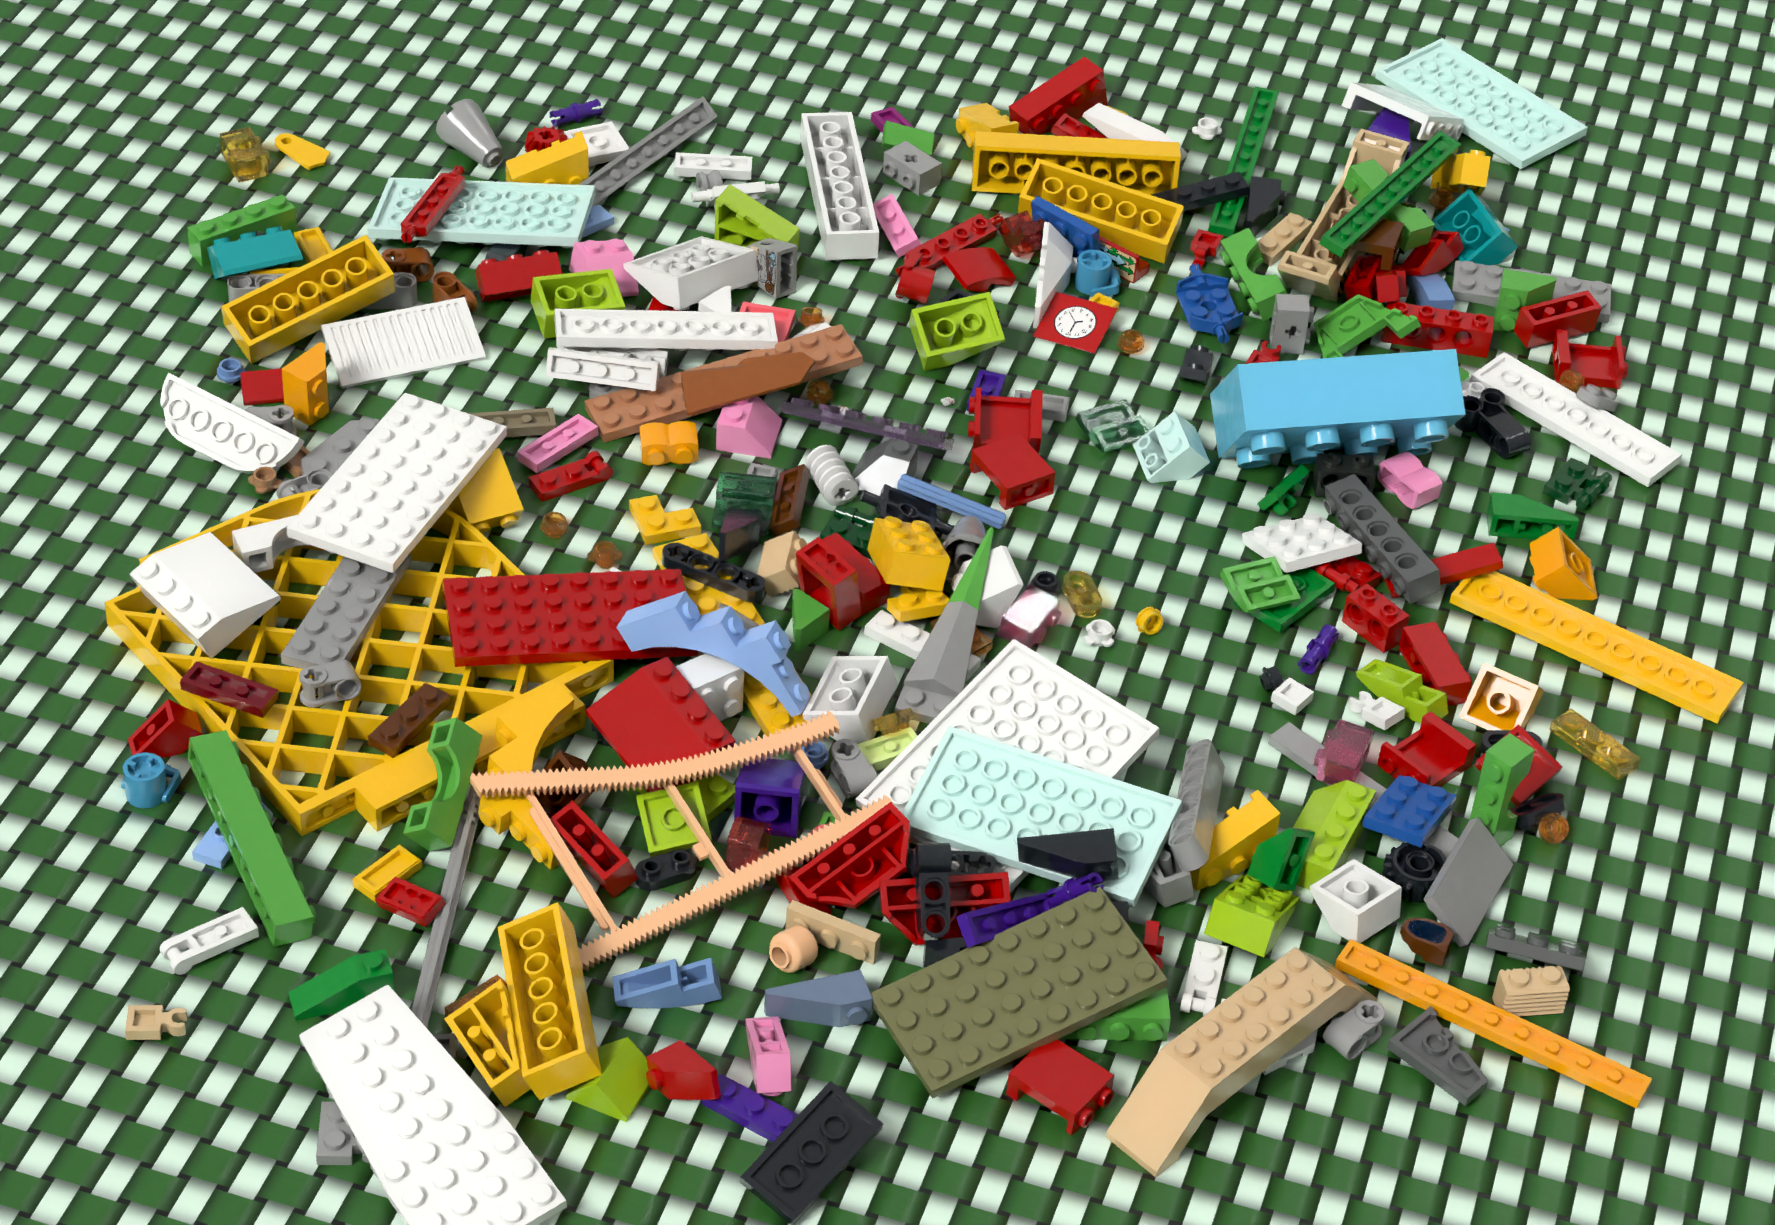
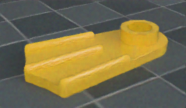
[275,133,330,171]

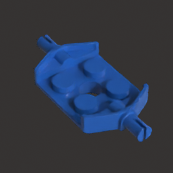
[1176,263,1243,343]

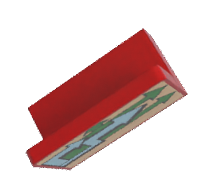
[1099,236,1150,284]

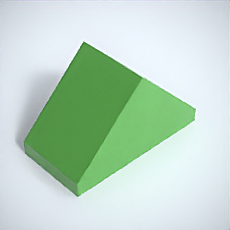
[792,589,830,651]

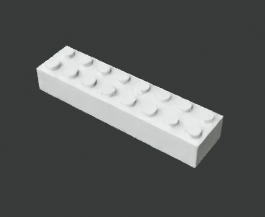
[800,112,879,261]

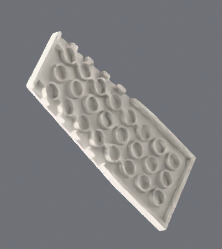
[299,985,567,1225]

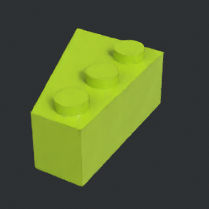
[714,184,800,251]

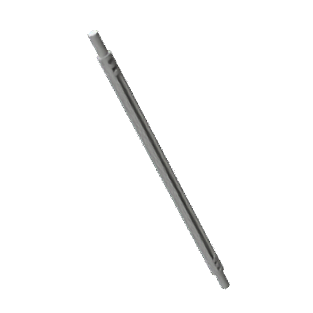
[411,785,480,1029]

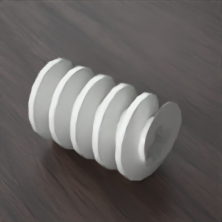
[806,445,859,506]

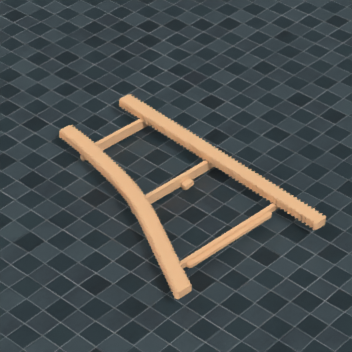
[470,711,893,971]

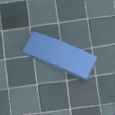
[1406,273,1455,310]
[612,958,722,1008]

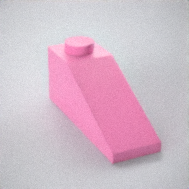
[745,1016,791,1096]

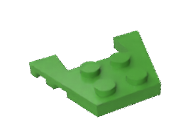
[1313,294,1421,358]

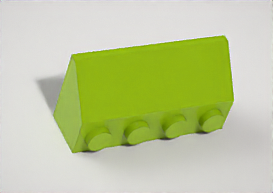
[1293,780,1376,890]

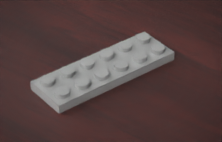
[1451,260,1611,323]
[281,554,411,669]

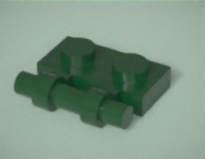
[1542,457,1612,509]
[820,506,877,560]

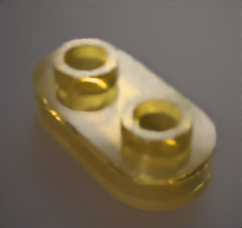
[1062,570,1102,618]
[871,707,914,736]

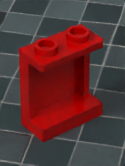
[1552,329,1628,389]
[968,387,1043,452]
[970,433,1055,510]
[1377,711,1476,787]
[1006,1039,1114,1135]

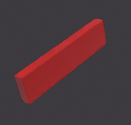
[1383,542,1503,598]

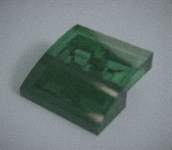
[1075,399,1150,453]
[712,471,777,534]

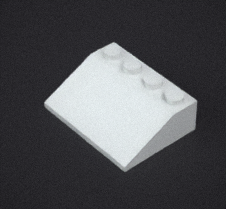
[623,236,758,311]
[130,532,281,659]

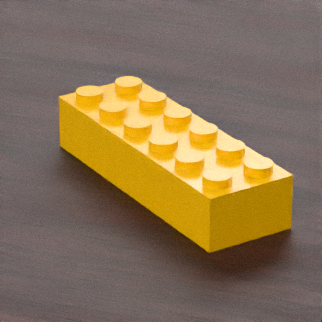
[1018,158,1184,264]
[221,235,395,364]
[497,902,602,1100]

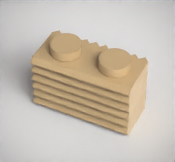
[757,531,807,598]
[1492,965,1570,1016]

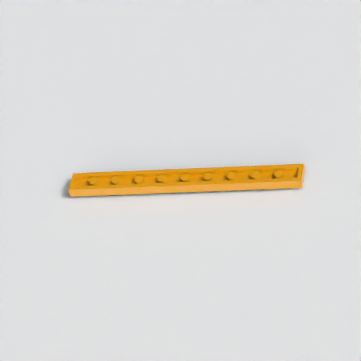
[1335,939,1652,1109]

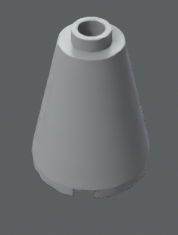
[436,99,503,168]
[942,516,993,583]

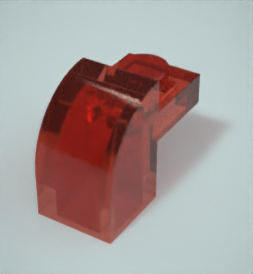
[998,210,1044,257]
[724,816,772,873]

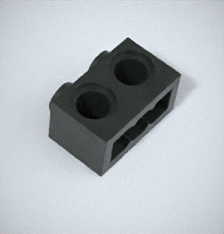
[1312,453,1376,498]

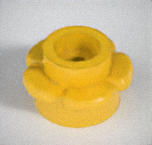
[1135,606,1163,635]

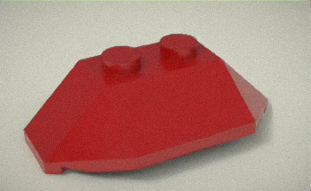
[789,802,911,909]
[879,872,1011,946]

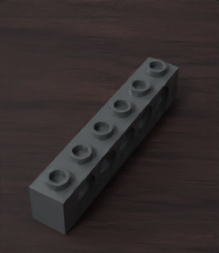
[1323,474,1441,604]

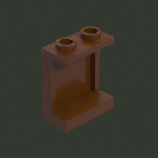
[1328,211,1404,271]

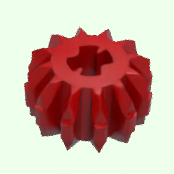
[525,126,567,153]

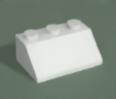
[802,656,897,744]

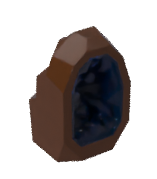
[1400,917,1455,966]

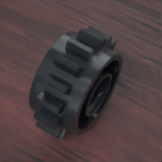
[1382,842,1447,903]

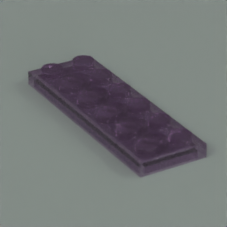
[780,397,954,450]

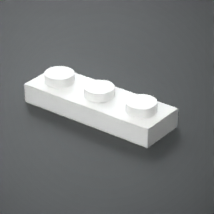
[674,152,753,181]

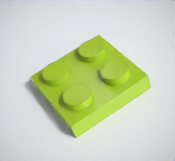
[636,781,712,858]

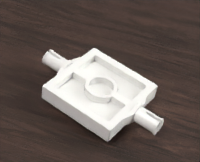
[691,181,780,209]

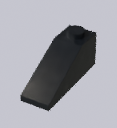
[1245,176,1286,237]
[718,507,767,561]
[1017,828,1119,882]

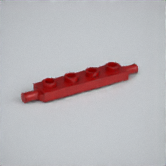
[401,165,465,243]
[896,213,1004,277]

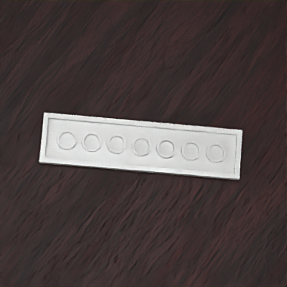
[554,309,778,351]
[1470,352,1682,487]

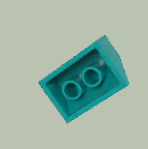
[1432,187,1519,265]
[207,226,303,279]

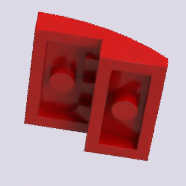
[942,247,1016,292]

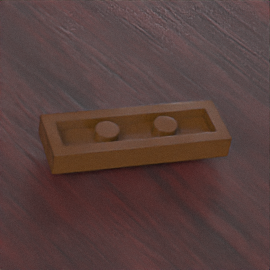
[769,464,810,536]
[368,682,451,758]

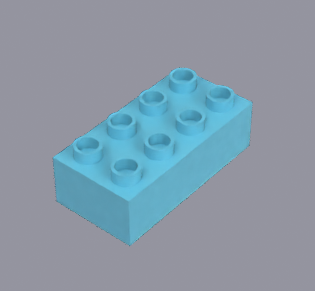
[1210,349,1466,469]

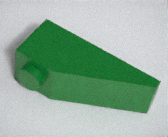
[1486,492,1579,542]
[288,949,394,1021]

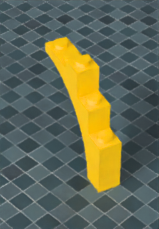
[478,679,575,870]

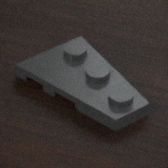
[1387,1006,1489,1106]

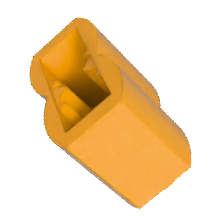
[639,421,699,465]

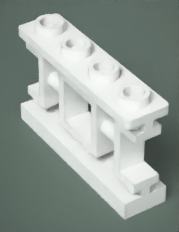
[546,347,668,391]

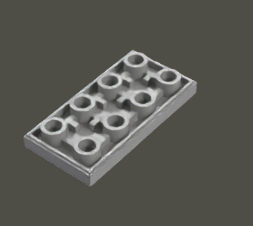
[1423,817,1514,947]

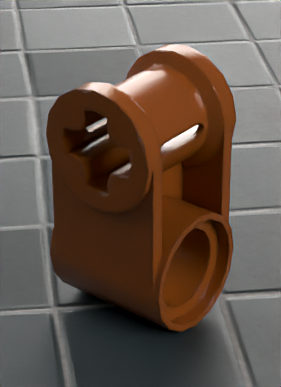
[382,247,435,282]
[433,272,478,312]

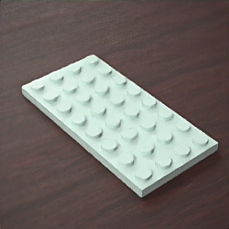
[1375,38,1588,169]
[367,177,596,248]
[902,726,1182,907]

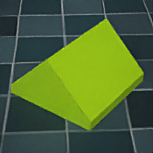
[566,1037,650,1123]

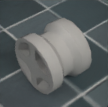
[696,170,723,191]

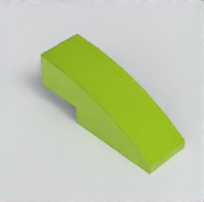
[1356,659,1448,724]

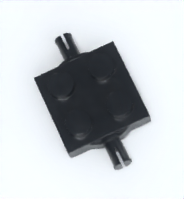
[860,484,954,536]

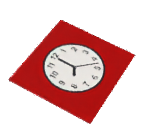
[1033,292,1118,354]

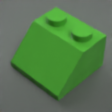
[1493,269,1556,333]

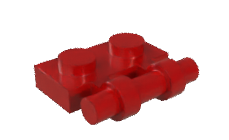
[1310,556,1382,593]

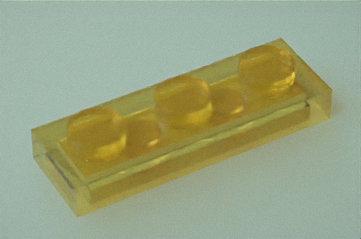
[1549,708,1641,780]

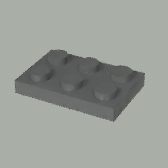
[1486,924,1586,971]

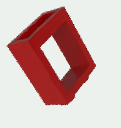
[795,537,862,631]

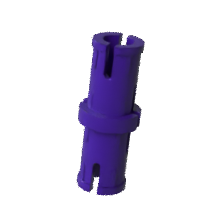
[550,99,602,127]
[1298,625,1339,674]
[1045,872,1104,908]

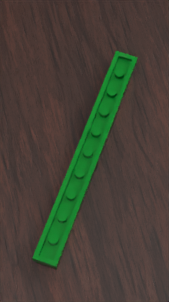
[1208,87,1279,237]
[1319,131,1461,257]

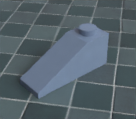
[764,970,873,1027]

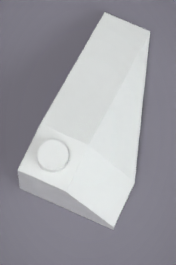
[1082,103,1188,161]
[1033,222,1077,328]

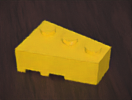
[956,103,1019,150]
[506,131,589,185]
[1430,150,1491,196]
[1190,790,1281,891]
[444,979,531,1107]

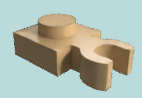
[125,1005,187,1040]

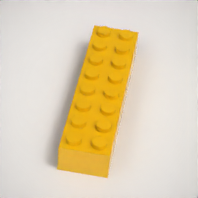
[971,131,1181,195]

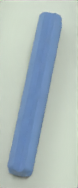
[897,474,1006,529]

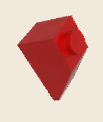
[128,699,203,758]
[646,1040,721,1100]

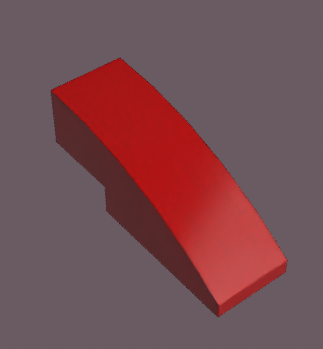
[1401,231,1464,276]
[1375,265,1407,303]

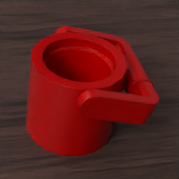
[895,251,936,304]

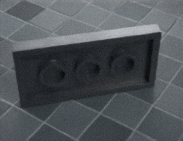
[740,1081,884,1225]

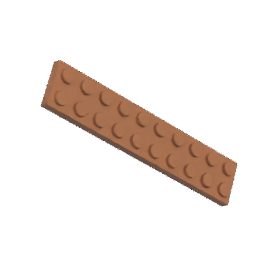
[584,324,863,443]

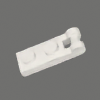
[159,907,259,975]
[1180,940,1228,1016]

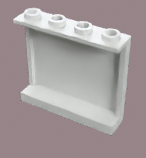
[1341,82,1464,140]

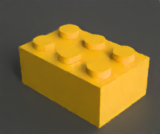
[867,516,951,591]

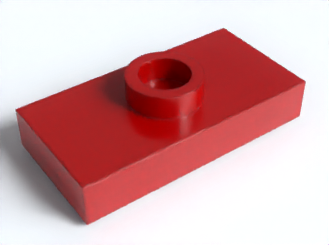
[1051,113,1107,138]
[375,876,446,927]

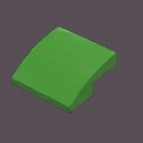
[1220,556,1301,613]

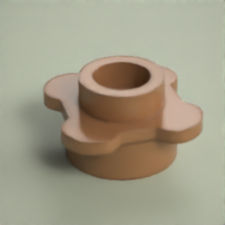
[248,467,282,494]

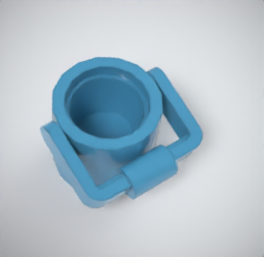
[1075,250,1121,297]
[121,752,182,808]

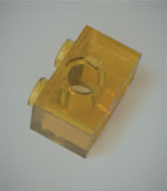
[220,127,271,183]

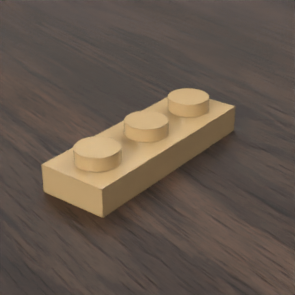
[1257,212,1313,266]
[786,900,881,965]

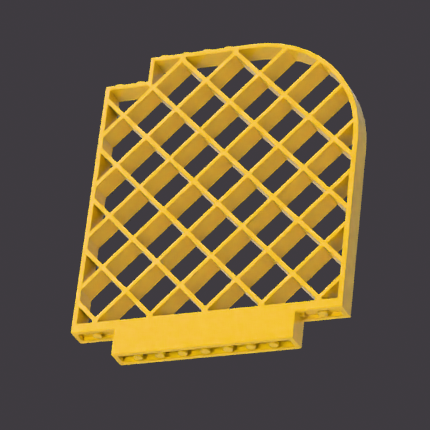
[104,489,614,836]

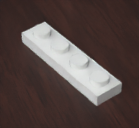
[864,610,981,681]

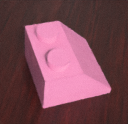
[569,239,639,297]
[716,396,782,459]

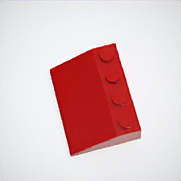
[585,657,736,793]

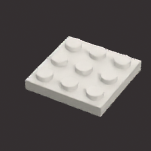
[1242,513,1362,573]

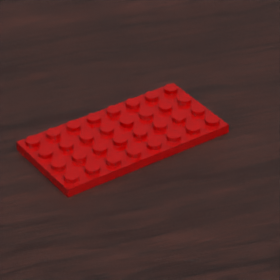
[443,569,698,667]

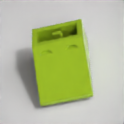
[1204,874,1300,958]

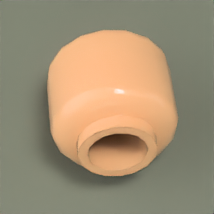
[769,926,818,973]

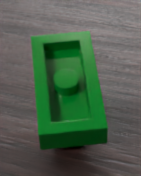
[1257,464,1309,517]

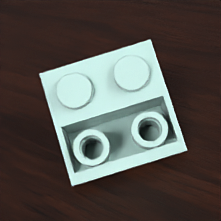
[1133,411,1210,483]

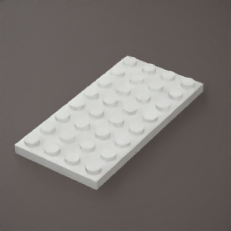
[287,393,507,573]

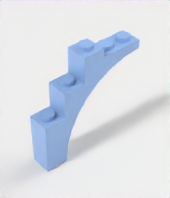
[616,591,811,717]

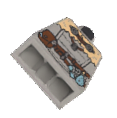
[747,238,797,299]

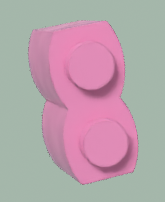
[1377,451,1443,509]

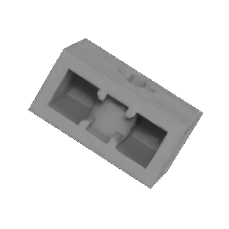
[883,141,942,196]
[1269,294,1314,354]

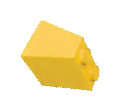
[449,448,524,534]

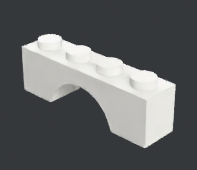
[232,515,333,573]

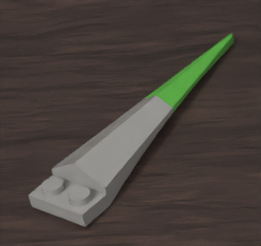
[895,527,994,724]

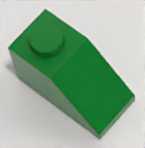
[1247,828,1315,891]

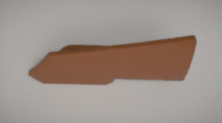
[681,352,815,416]

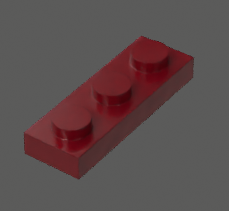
[180,661,279,718]

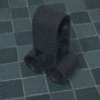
[1454,388,1532,459]
[911,843,952,941]

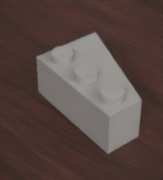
[1144,834,1194,908]

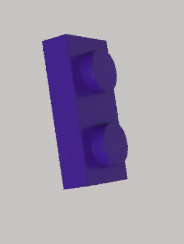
[967,370,1006,412]

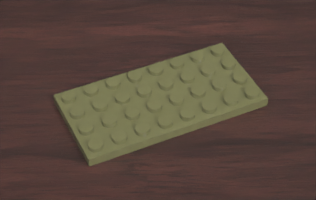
[871,887,1167,1099]

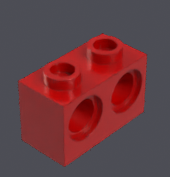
[1343,255,1382,302]
[1342,584,1410,653]

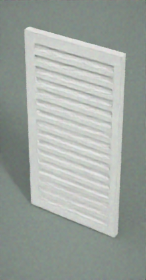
[321,297,487,389]

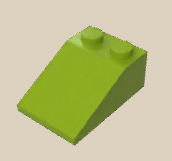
[530,269,626,338]
[909,292,1005,371]

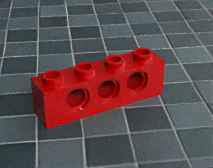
[1381,301,1494,358]

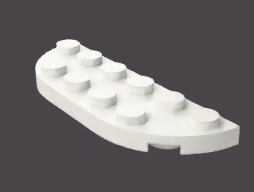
[160,373,305,474]

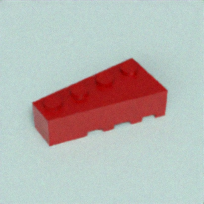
[1008,56,1108,135]

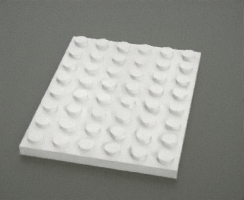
[856,639,1159,893]

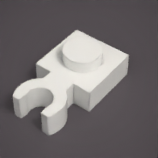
[1349,691,1405,730]

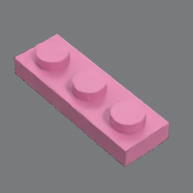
[873,194,921,258]
[517,414,598,473]

